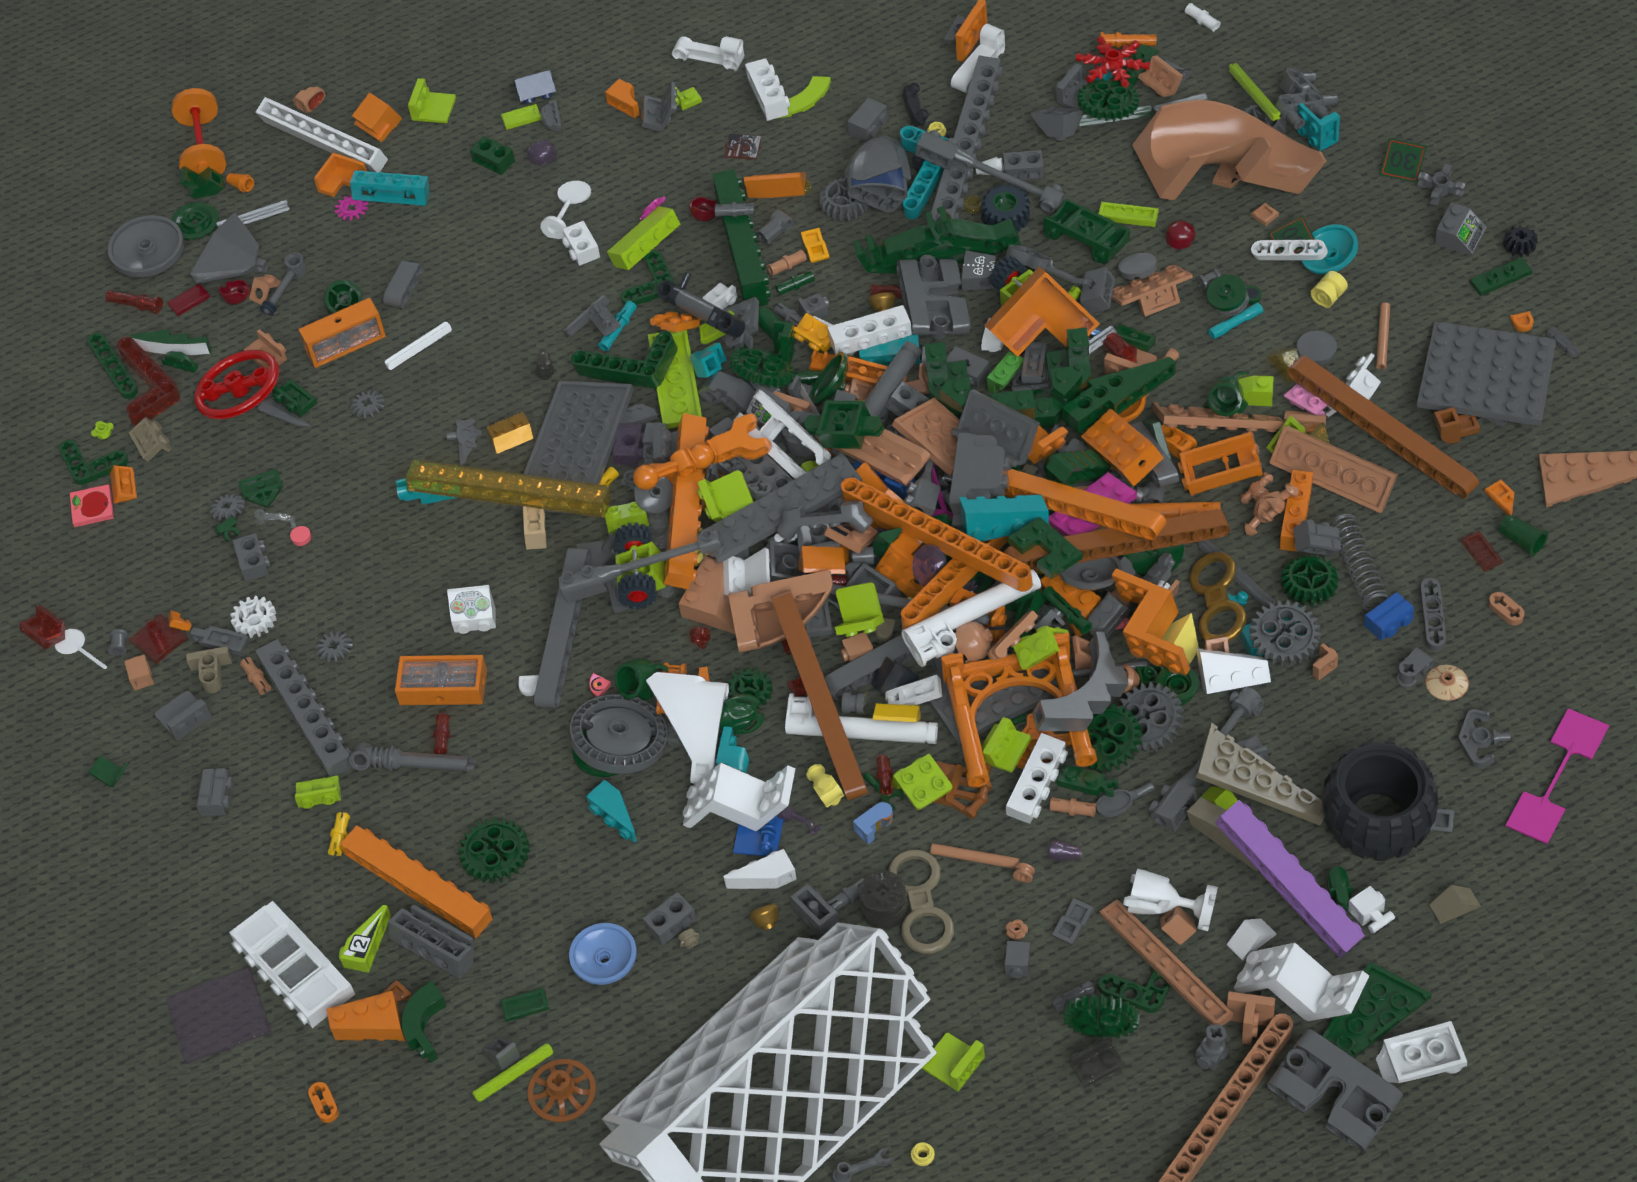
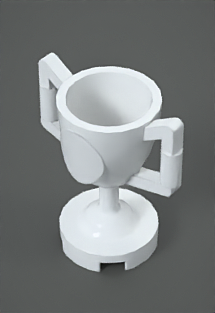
[1123,869,1218,931]

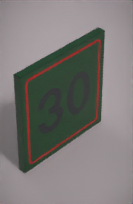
[1379,138,1427,183]
[1268,215,1315,263]

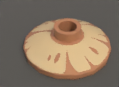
[1425,665,1469,701]

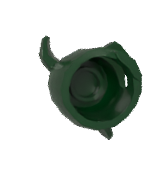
[1202,371,1249,416]
[614,658,669,700]

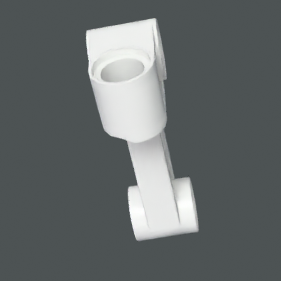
[672,36,744,71]

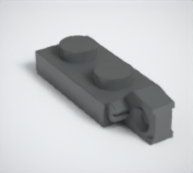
[1143,553,1175,585]
[190,626,249,656]

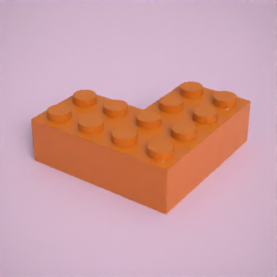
[984,267,1100,357]

